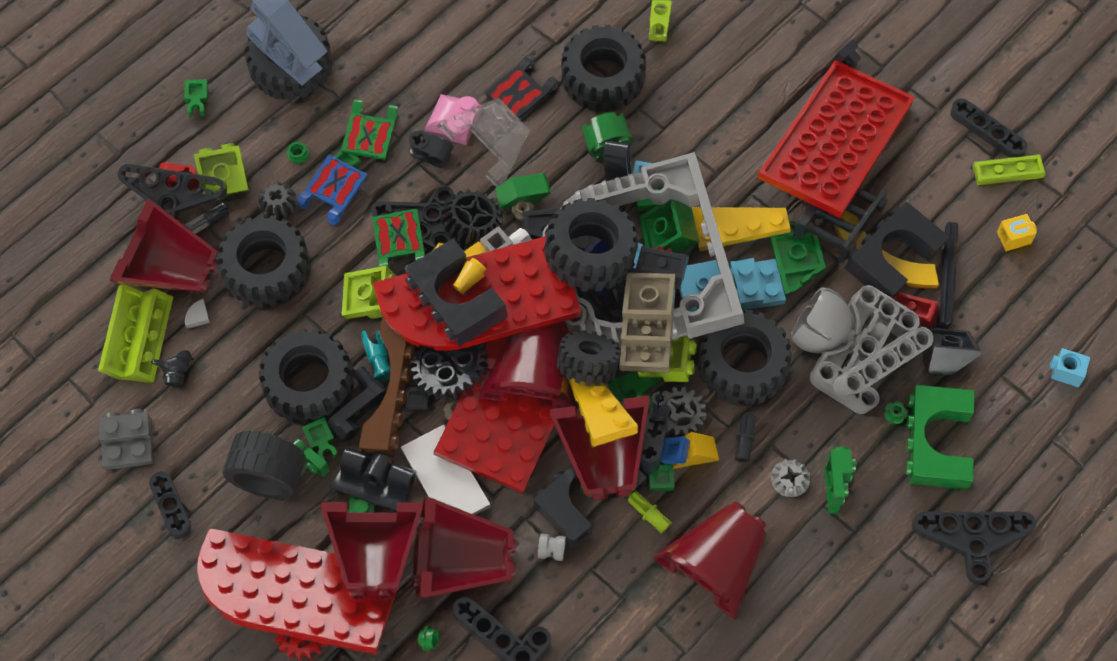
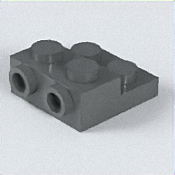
[99,409,154,470]

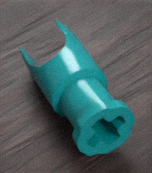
[361,330,391,382]

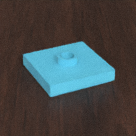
[679,260,720,312]

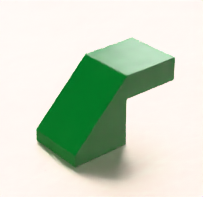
[495,173,551,210]

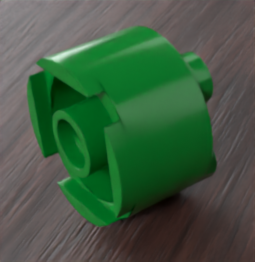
[581,112,633,162]

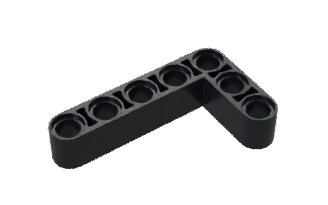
[592,141,632,254]

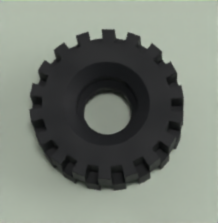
[557,330,621,386]

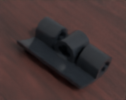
[330,447,416,511]

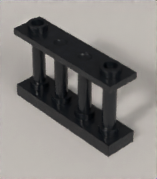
[793,187,888,262]

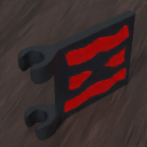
[485,55,558,122]

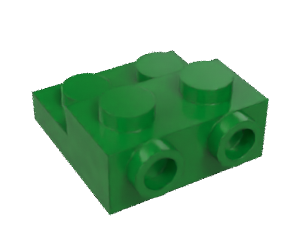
[824,446,856,514]

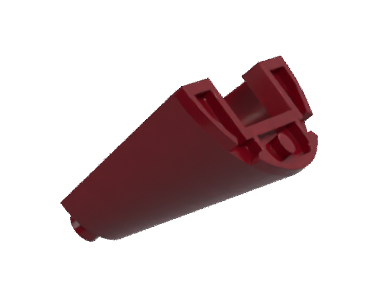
[110,199,218,293]
[479,322,576,409]
[550,396,649,501]
[413,497,517,598]
[321,502,423,600]
[653,502,766,619]

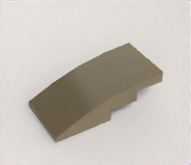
[619,273,676,372]

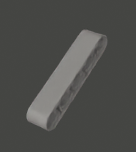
[833,327,933,397]

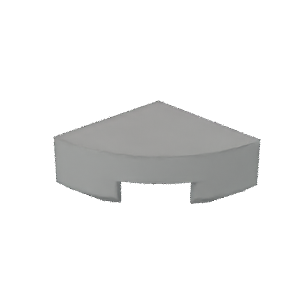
[185,299,210,329]

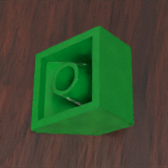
[639,199,700,253]

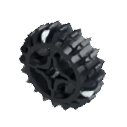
[441,188,503,246]

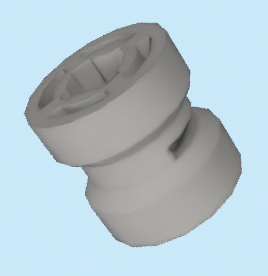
[538,533,566,561]

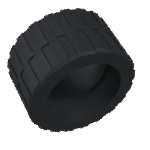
[222,431,306,499]

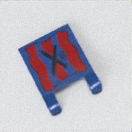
[296,155,367,226]

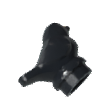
[151,350,194,386]

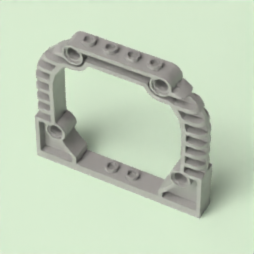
[543,152,745,350]

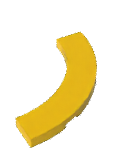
[834,211,939,289]

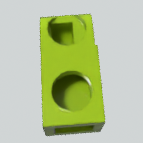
[649,0,672,42]

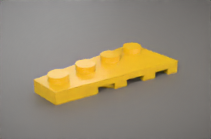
[692,207,791,251]
[569,378,638,447]

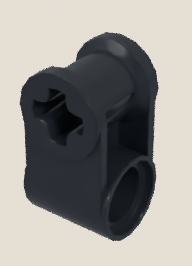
[409,131,454,168]

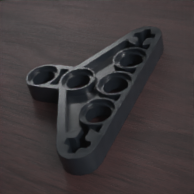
[118,164,227,220]
[371,186,470,251]
[912,512,1036,585]

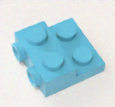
[730,258,786,311]

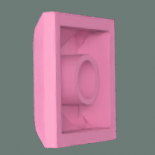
[424,95,482,145]

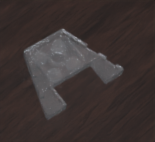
[437,98,530,187]

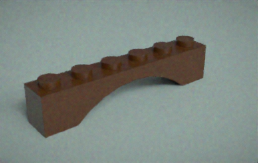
[359,316,415,458]

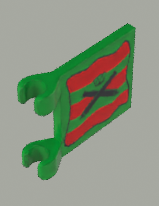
[341,99,398,160]
[372,209,425,269]

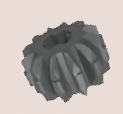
[257,181,297,219]

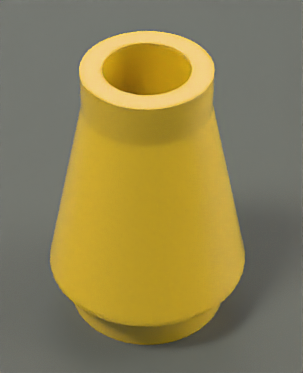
[453,258,487,294]

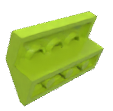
[98,284,173,383]

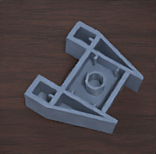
[246,0,327,86]

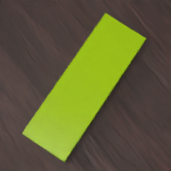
[972,155,1046,185]

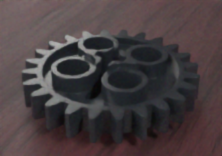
[411,343,489,400]

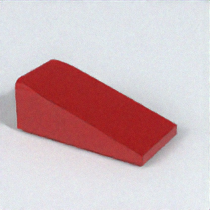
[885,292,939,327]

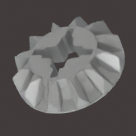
[771,459,810,497]

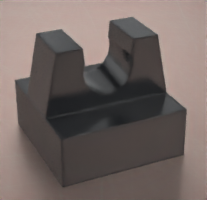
[832,39,861,68]

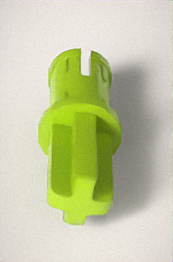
[628,491,672,534]

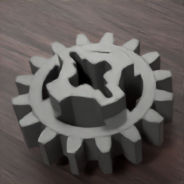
[661,387,706,437]

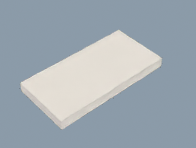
[401,425,490,515]

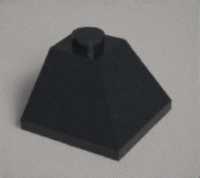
[923,327,981,376]

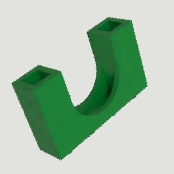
[905,385,974,490]

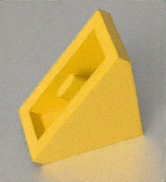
[673,432,719,469]

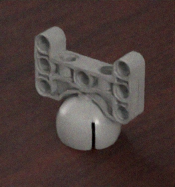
[790,285,920,414]

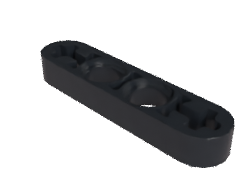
[950,98,1027,158]

